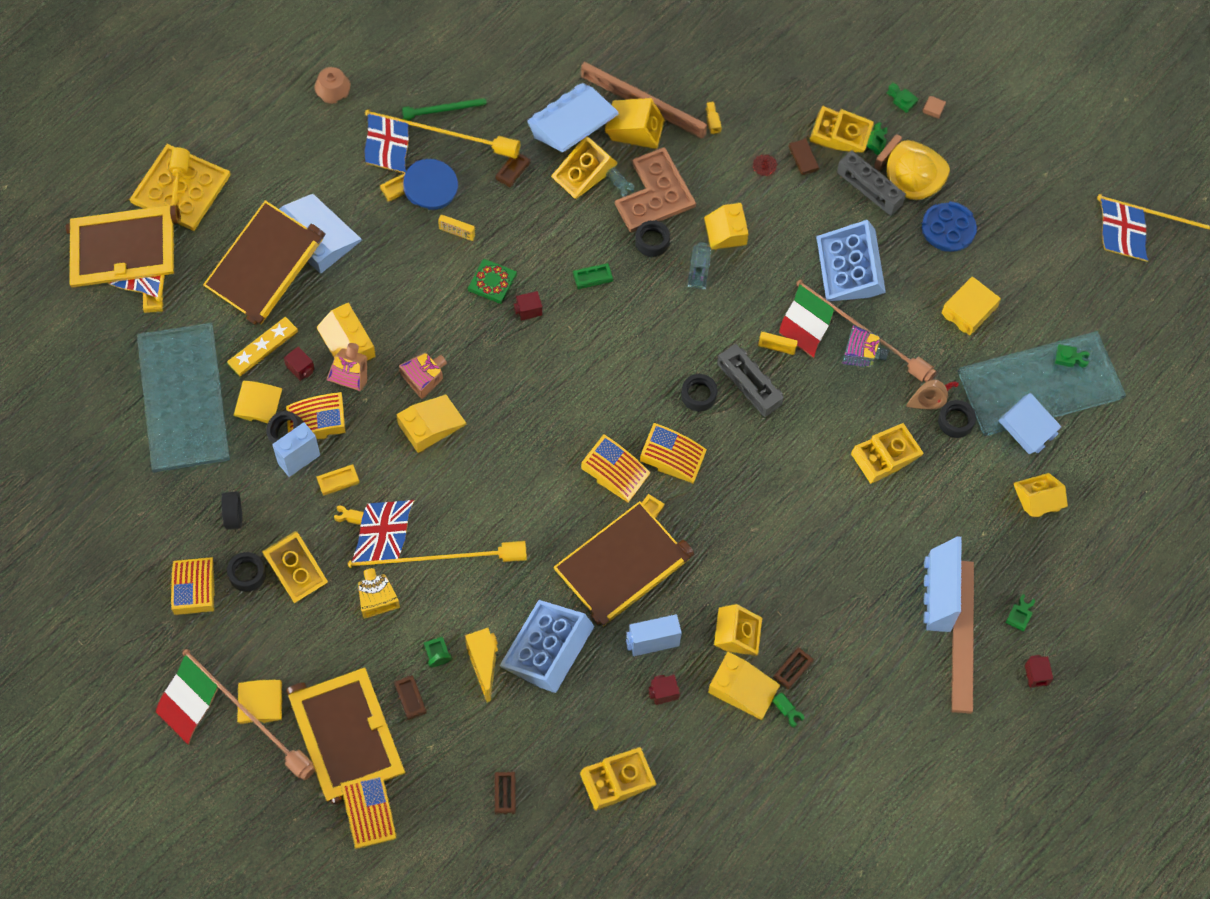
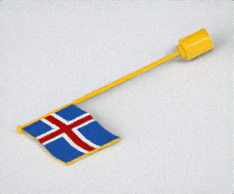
[365,109,521,173]
[1097,194,1210,262]

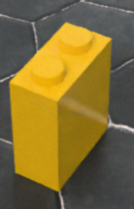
[942,276,1001,335]

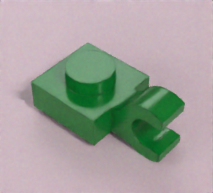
[886,82,919,113]

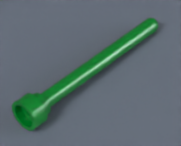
[402,98,487,121]

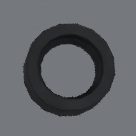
[635,220,670,257]
[681,374,718,412]
[938,400,976,438]
[266,410,304,443]
[221,491,242,530]
[227,552,266,592]

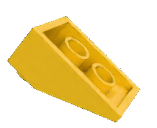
[551,136,618,199]
[396,395,467,453]
[262,531,328,603]
[465,628,498,702]
[708,652,780,720]

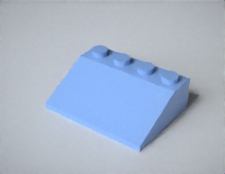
[527,83,619,152]
[279,194,362,274]
[816,220,886,301]
[923,537,961,632]
[500,600,594,693]

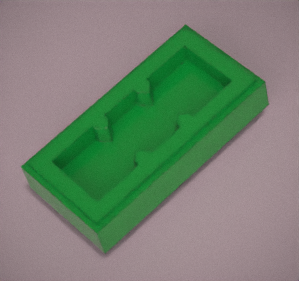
[573,263,613,290]

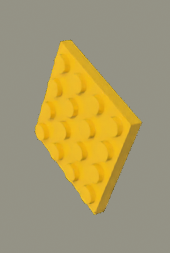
[130,144,231,231]

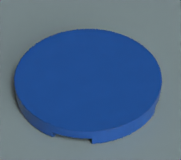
[403,159,458,210]
[922,202,977,252]

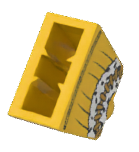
[358,568,400,619]

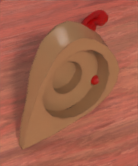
[906,380,959,409]

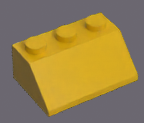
[317,303,376,360]

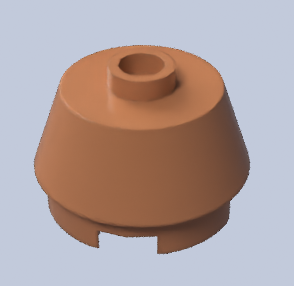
[315,67,350,104]

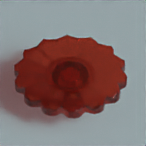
[752,154,777,176]

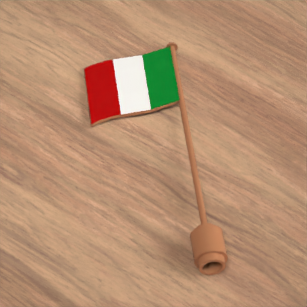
[779,280,936,382]
[156,649,316,780]

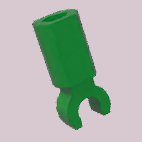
[772,692,805,728]

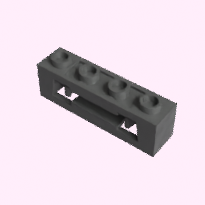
[837,150,906,216]
[717,344,784,418]

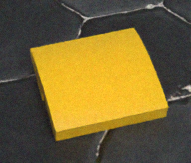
[233,381,282,424]
[237,680,282,724]

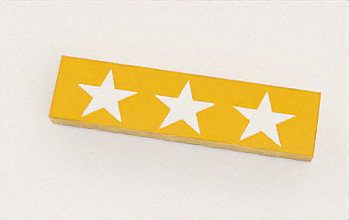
[227,317,298,377]

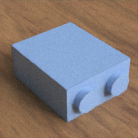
[998,393,1061,454]
[272,423,320,477]
[626,614,682,656]

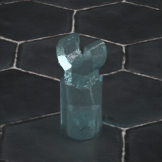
[606,167,635,197]

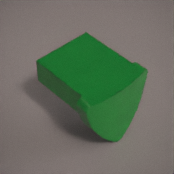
[424,636,452,667]

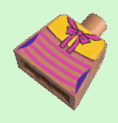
[327,343,367,391]
[399,353,447,399]

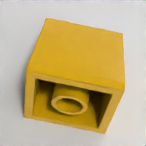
[605,98,664,149]

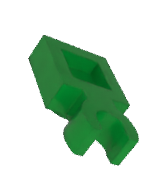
[866,122,888,156]
[1055,344,1090,367]
[1005,594,1035,632]

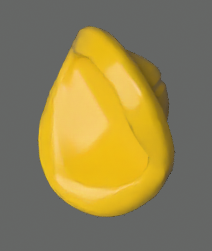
[887,140,950,200]

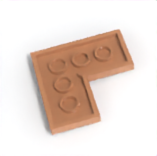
[615,147,696,233]

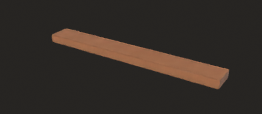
[581,62,707,138]
[952,561,974,714]

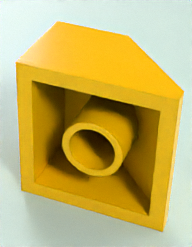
[704,203,748,250]
[1014,473,1068,517]
[714,604,762,655]

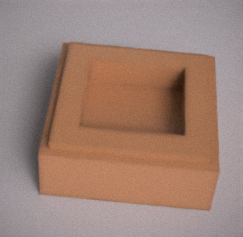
[922,96,946,119]

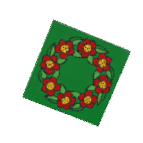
[468,258,517,304]

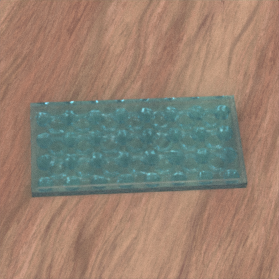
[137,323,230,473]
[958,331,1126,436]

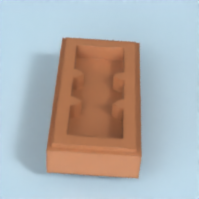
[875,135,902,171]

